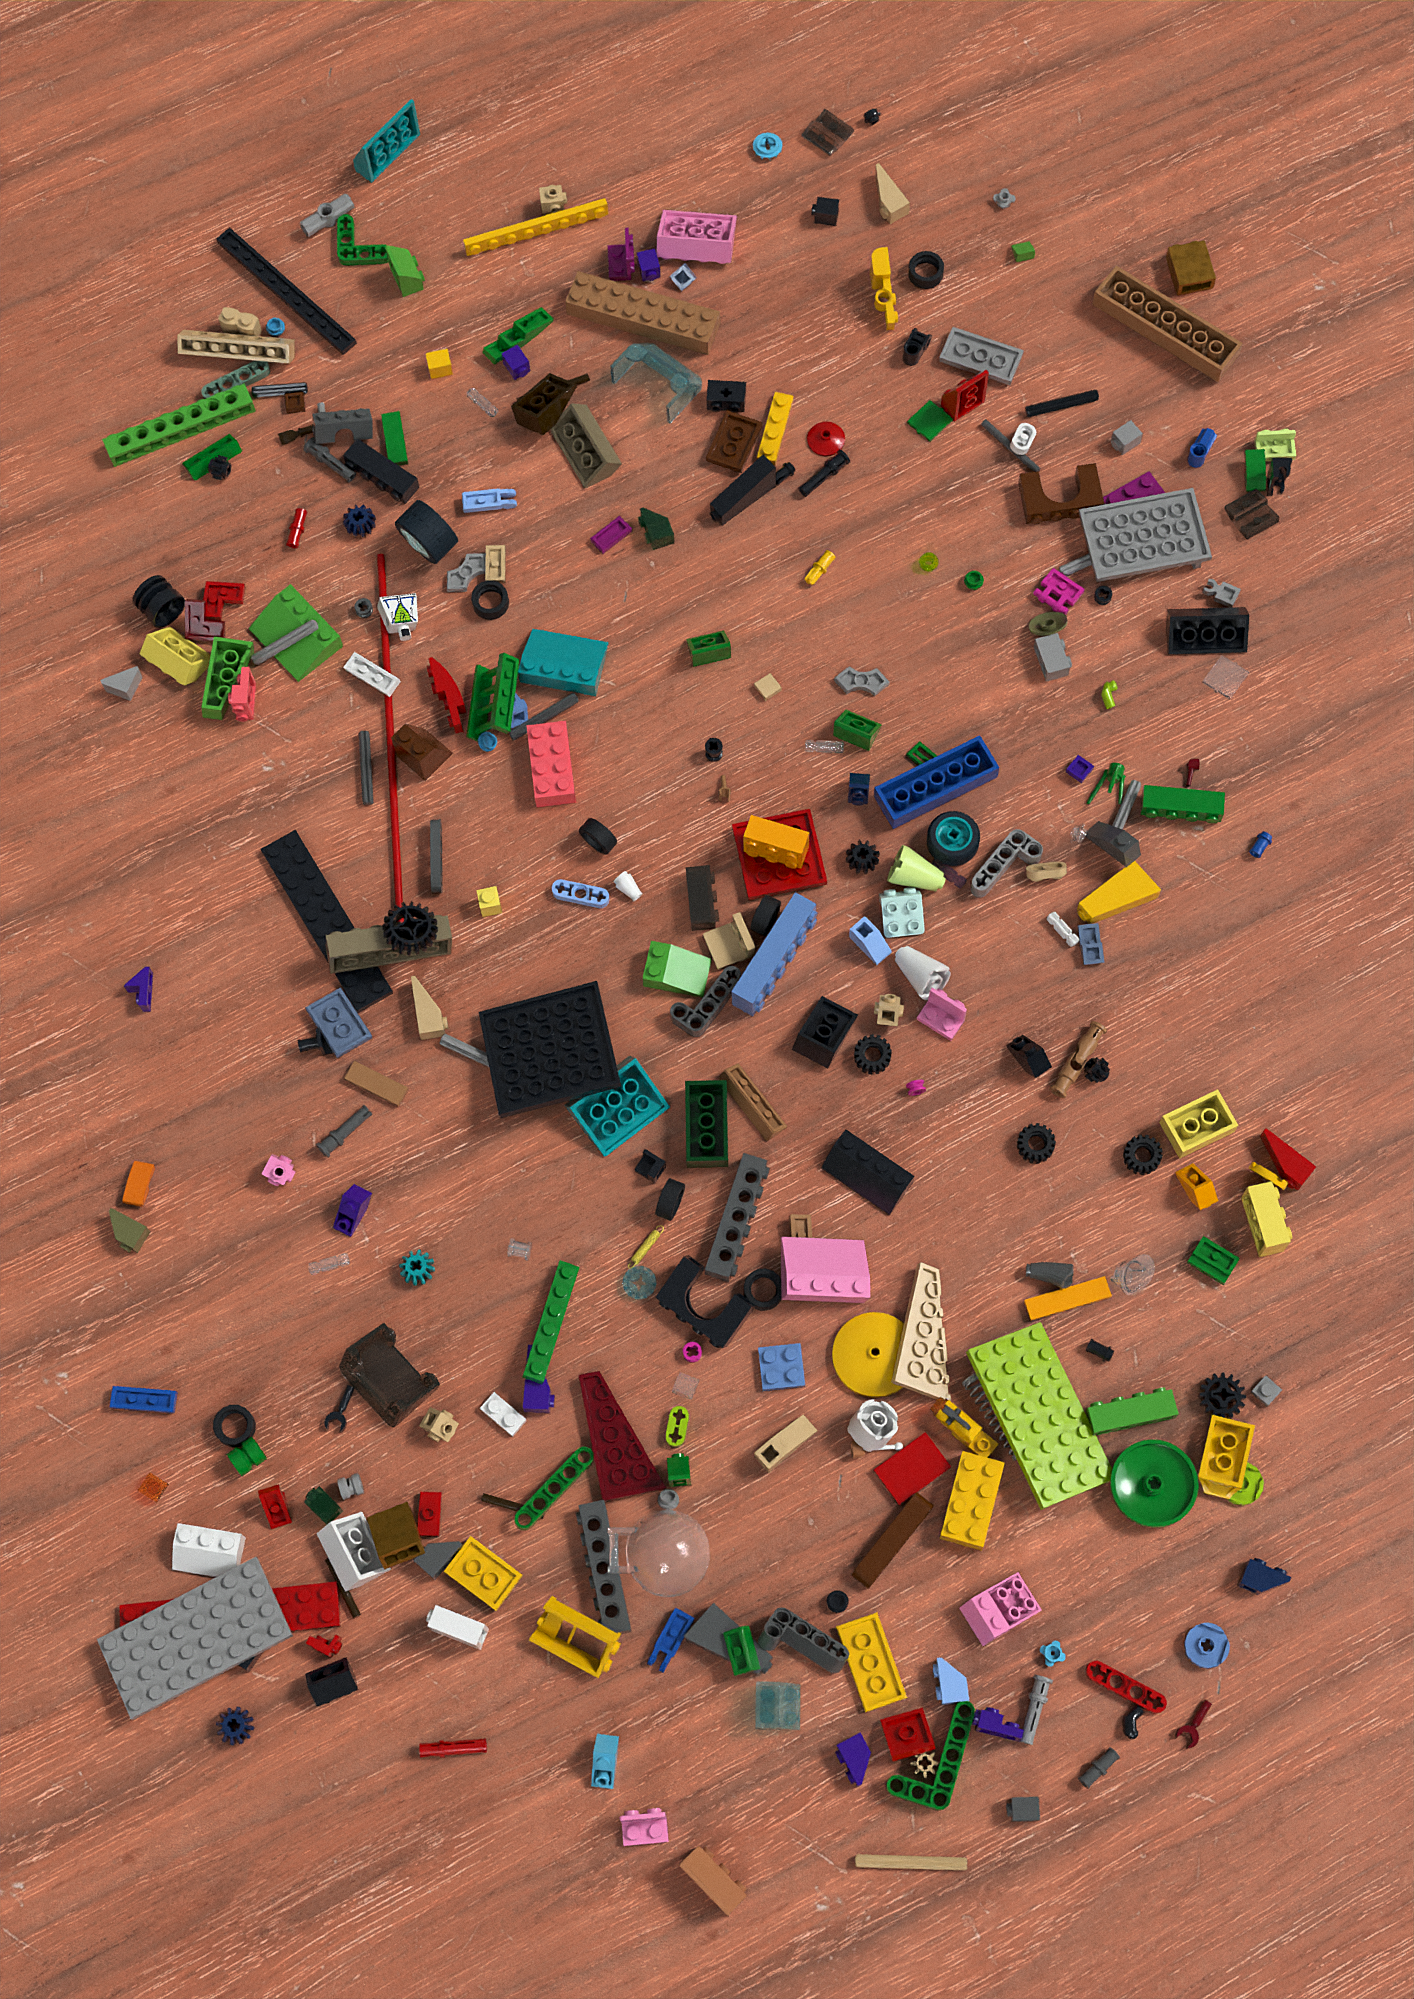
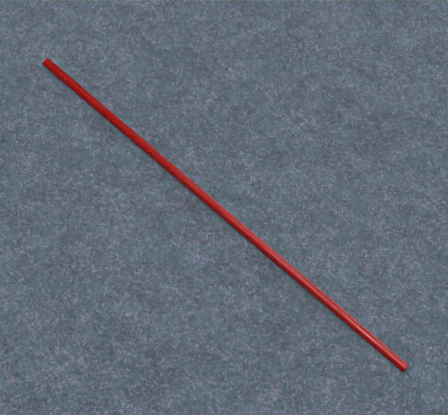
[377,553,404,923]

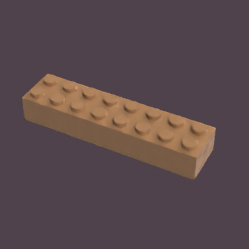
[1092,266,1243,382]
[565,271,720,355]

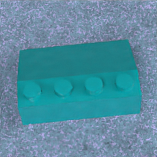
[353,99,420,183]
[518,629,609,696]
[564,1056,670,1157]

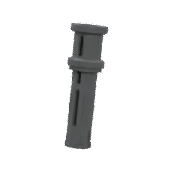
[304,437,356,483]
[315,1105,373,1158]

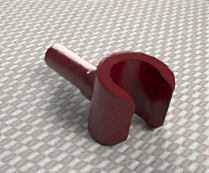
[1186,759,1200,786]

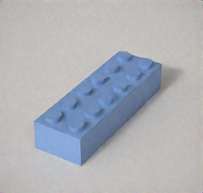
[732,892,818,1016]

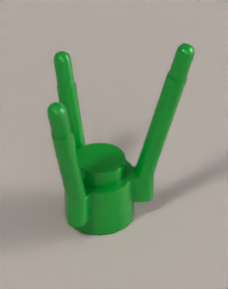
[1087,762,1126,805]

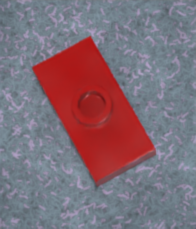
[418,1492,442,1537]

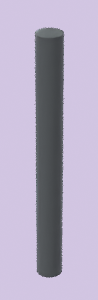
[981,419,1041,472]

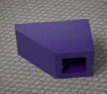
[333,1184,372,1237]
[835,1732,871,1787]

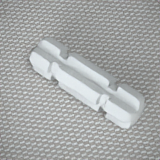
[1047,912,1079,947]

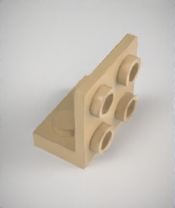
[703,912,756,970]

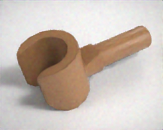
[718,775,731,802]

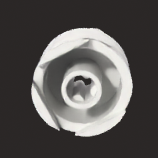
[847,1400,898,1452]

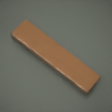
[718,1063,787,1141]

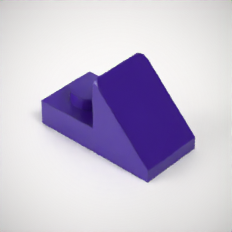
[124,967,153,1012]

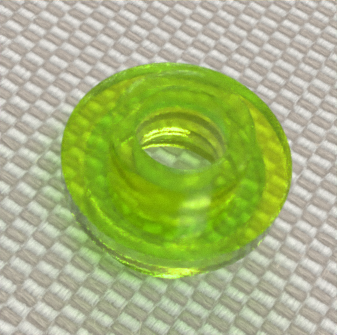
[919,552,939,571]

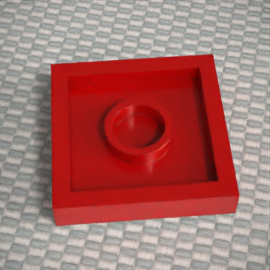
[880,1707,936,1761]

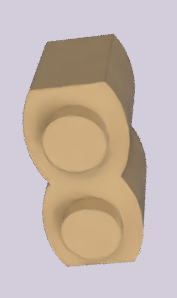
[218,307,262,336]

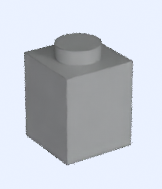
[1111,420,1143,455]

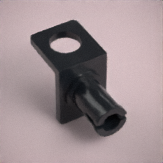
[298,1028,333,1056]

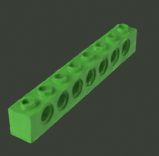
[102,383,256,467]

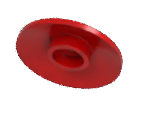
[807,422,845,456]

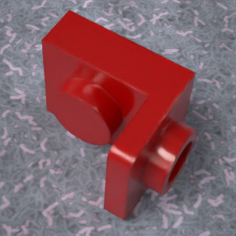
[306,1635,342,1658]

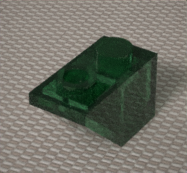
[638,507,675,550]
[304,1486,344,1525]

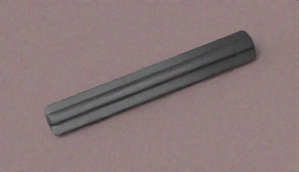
[508,693,579,740]
[358,730,374,805]

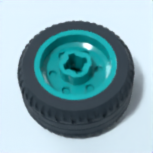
[926,811,980,866]

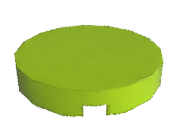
[1227,1462,1264,1506]

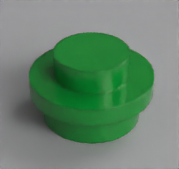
[964,571,984,590]

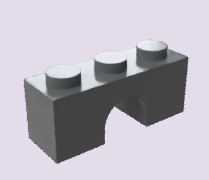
[312,408,373,444]

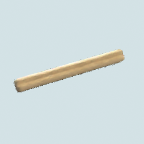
[855,1854,967,1870]

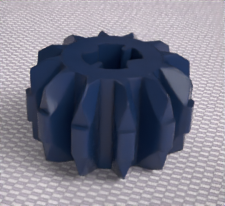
[343,504,376,538]
[216,1706,255,1746]

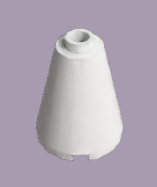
[895,946,951,1000]

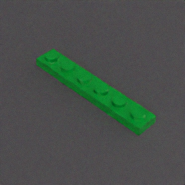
[522,1260,580,1384]

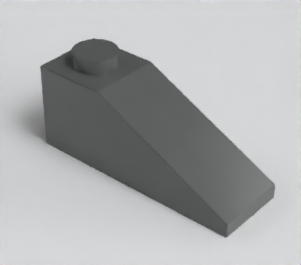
[1084,821,1141,868]

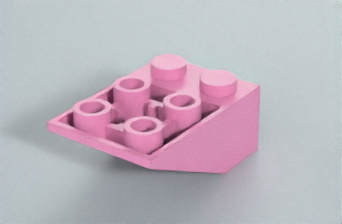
[959,1572,1042,1646]

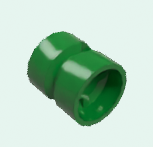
[227,1436,267,1477]

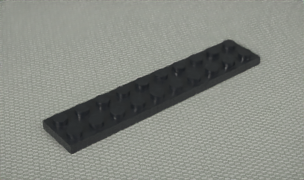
[261,830,393,1013]

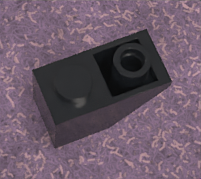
[1007,1034,1052,1078]

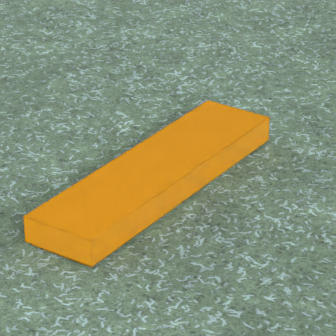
[1024,1276,1112,1321]

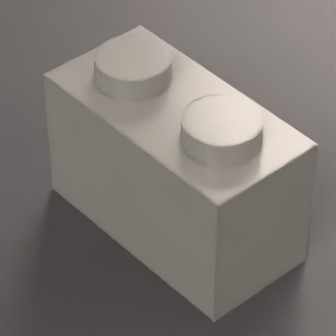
[1033,633,1072,682]

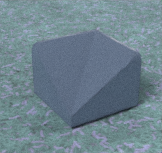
[669,263,697,291]

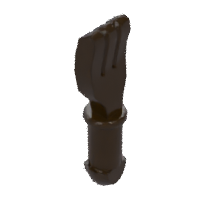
[278,424,313,445]

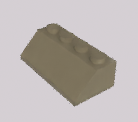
[550,403,622,488]

